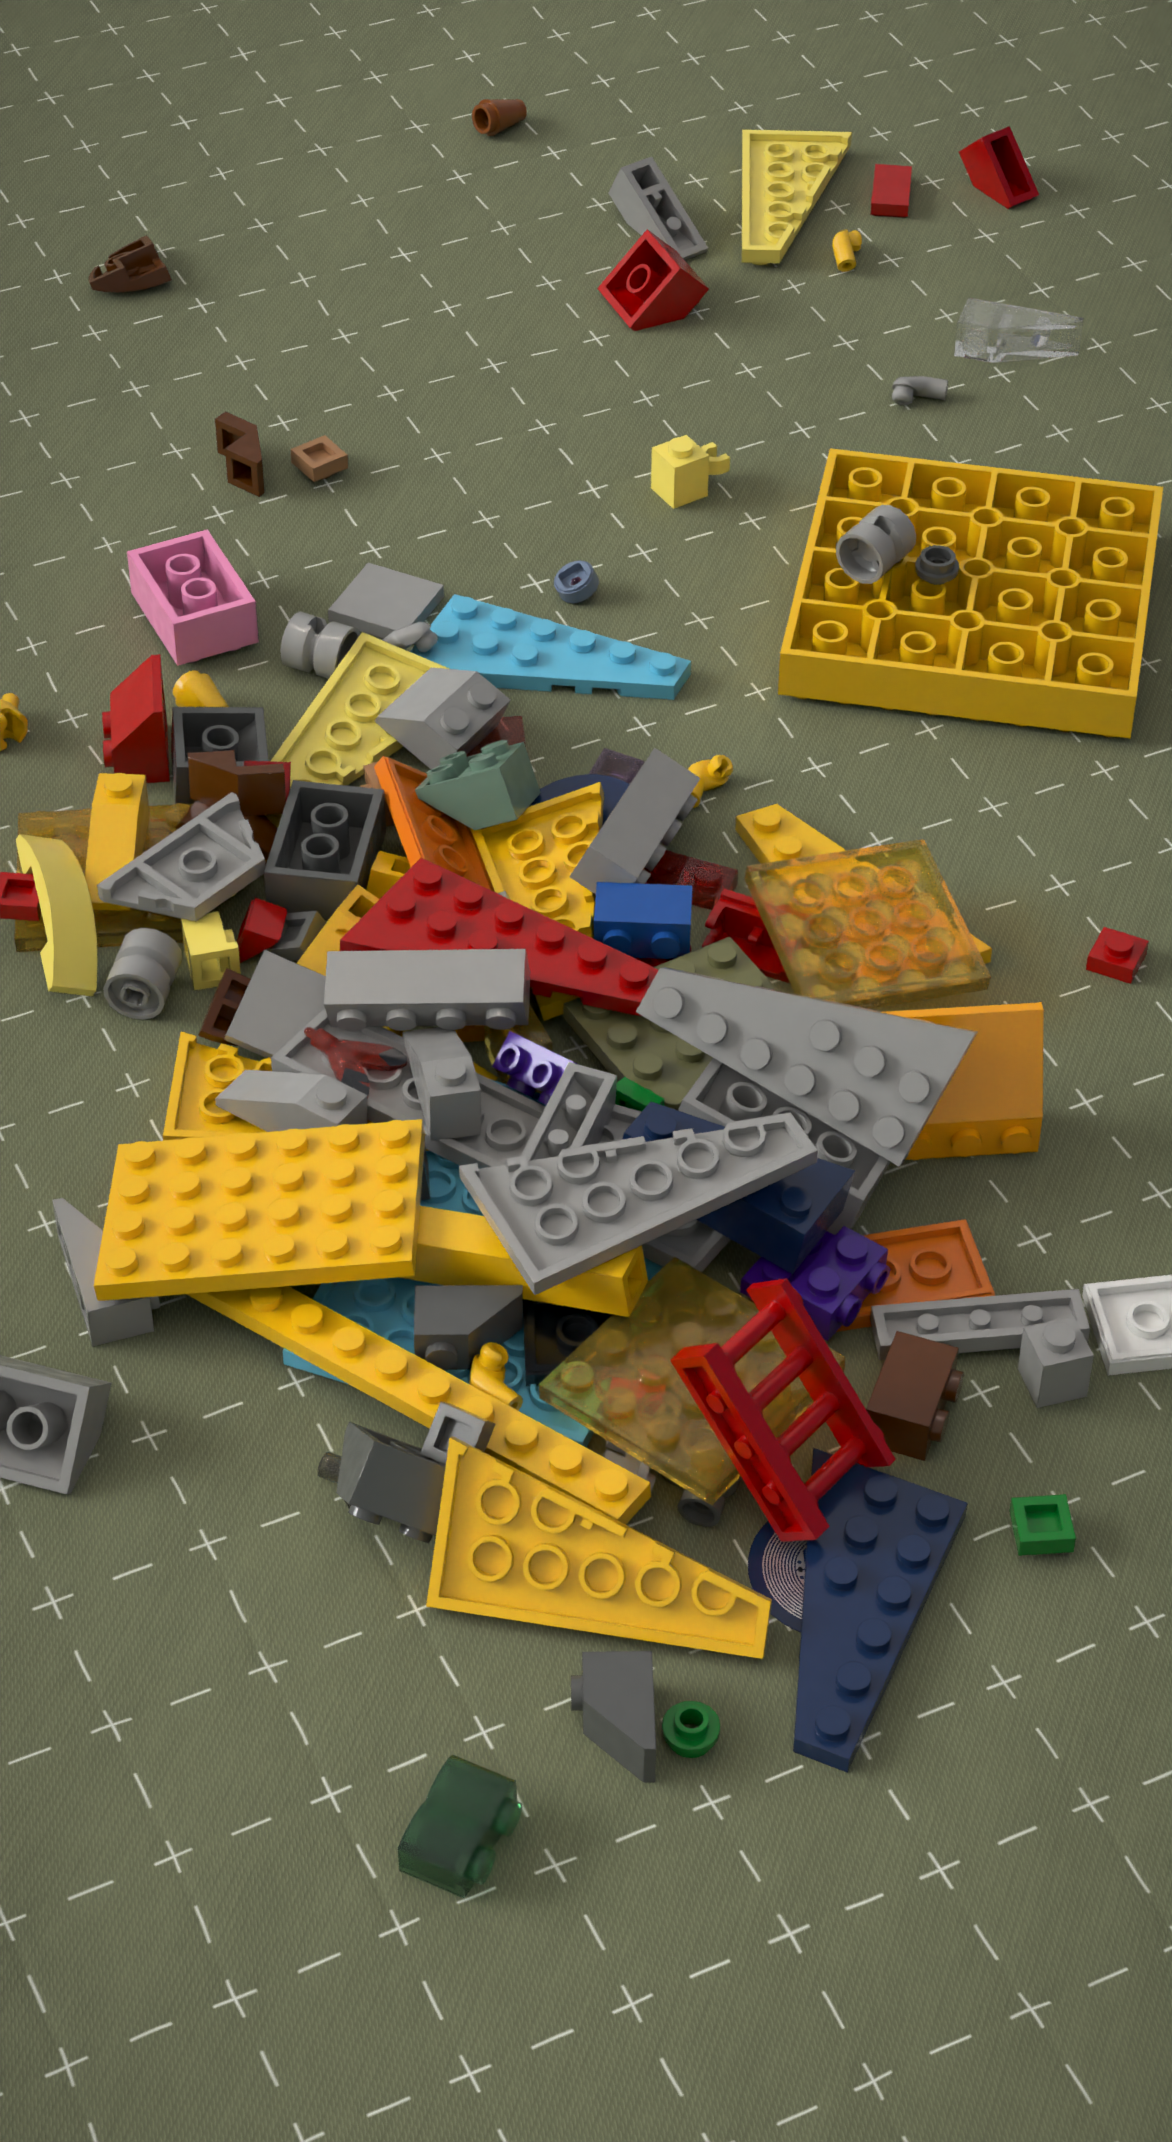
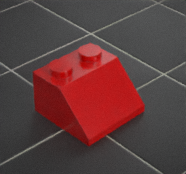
[597,229,709,331]
[102,654,170,783]

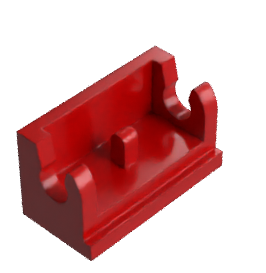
[702,889,812,983]

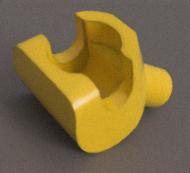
[0,693,28,751]

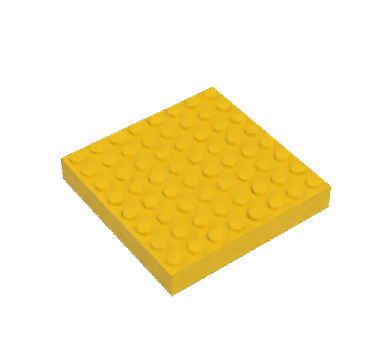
[778,448,1163,739]

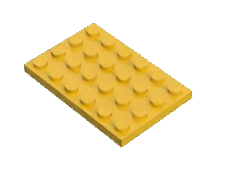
[93,1119,426,1301]

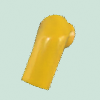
[832,229,862,272]
[688,755,733,808]
[469,1342,523,1411]

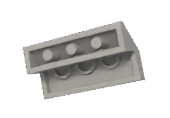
[521,1062,641,1161]

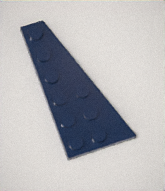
[793,1448,968,1773]

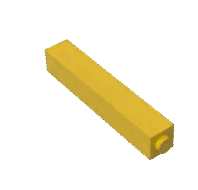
[398,1206,648,1317]

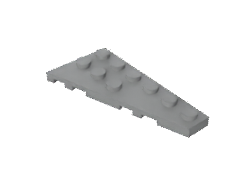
[636,967,978,1167]
[459,1112,818,1295]

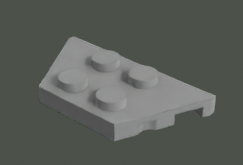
[97,792,266,921]

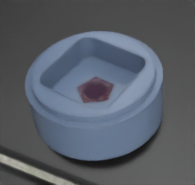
[554,561,599,603]

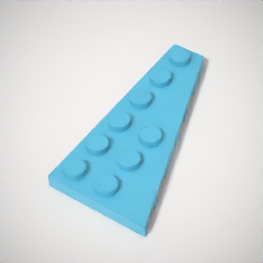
[410,594,691,700]

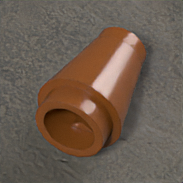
[472,99,527,136]

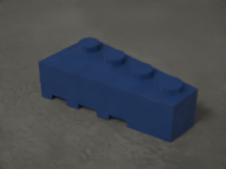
[622,1102,855,1274]

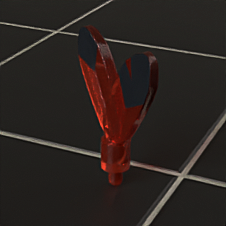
[304,1027,407,1099]

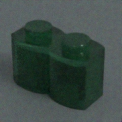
[397,1754,522,1898]

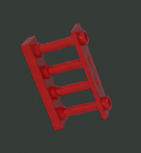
[670,1278,896,1542]

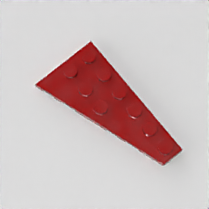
[340,858,658,1016]

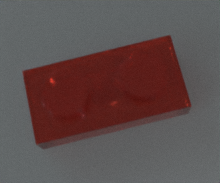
[644,850,738,910]

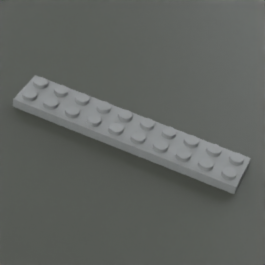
[271,1008,731,1282]

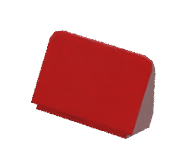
[236,898,287,963]

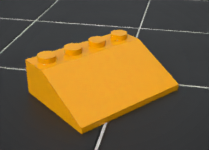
[882,1002,1044,1160]

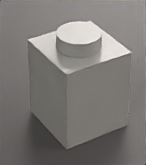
[1018,1316,1094,1408]

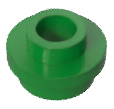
[662,1701,720,1758]

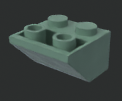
[415,740,541,830]

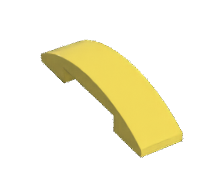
[16,834,97,996]

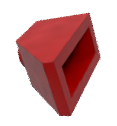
[959,126,1039,209]

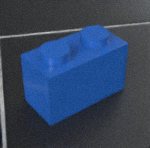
[594,882,692,959]

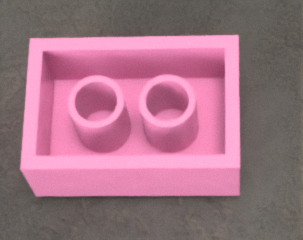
[127,529,259,666]

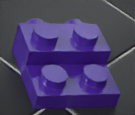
[492,1031,577,1105]
[740,1226,890,1341]

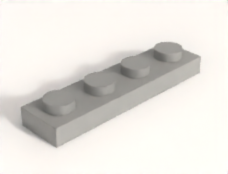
[870,1289,1090,1360]

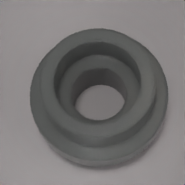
[915,545,959,585]

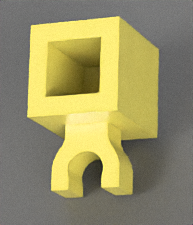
[651,435,730,509]

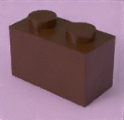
[866,1331,964,1461]

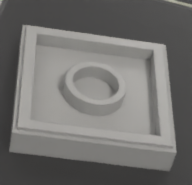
[328,563,444,639]
[224,950,326,1058]

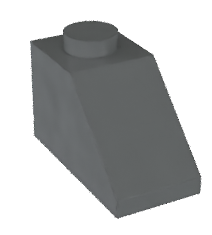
[414,1285,523,1371]
[571,1651,656,1783]

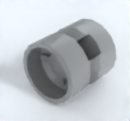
[836,505,916,584]
[280,612,360,679]
[103,928,182,1020]

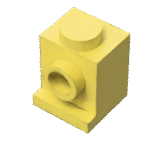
[181,911,241,990]

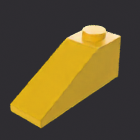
[85,773,150,911]

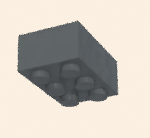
[264,780,386,921]

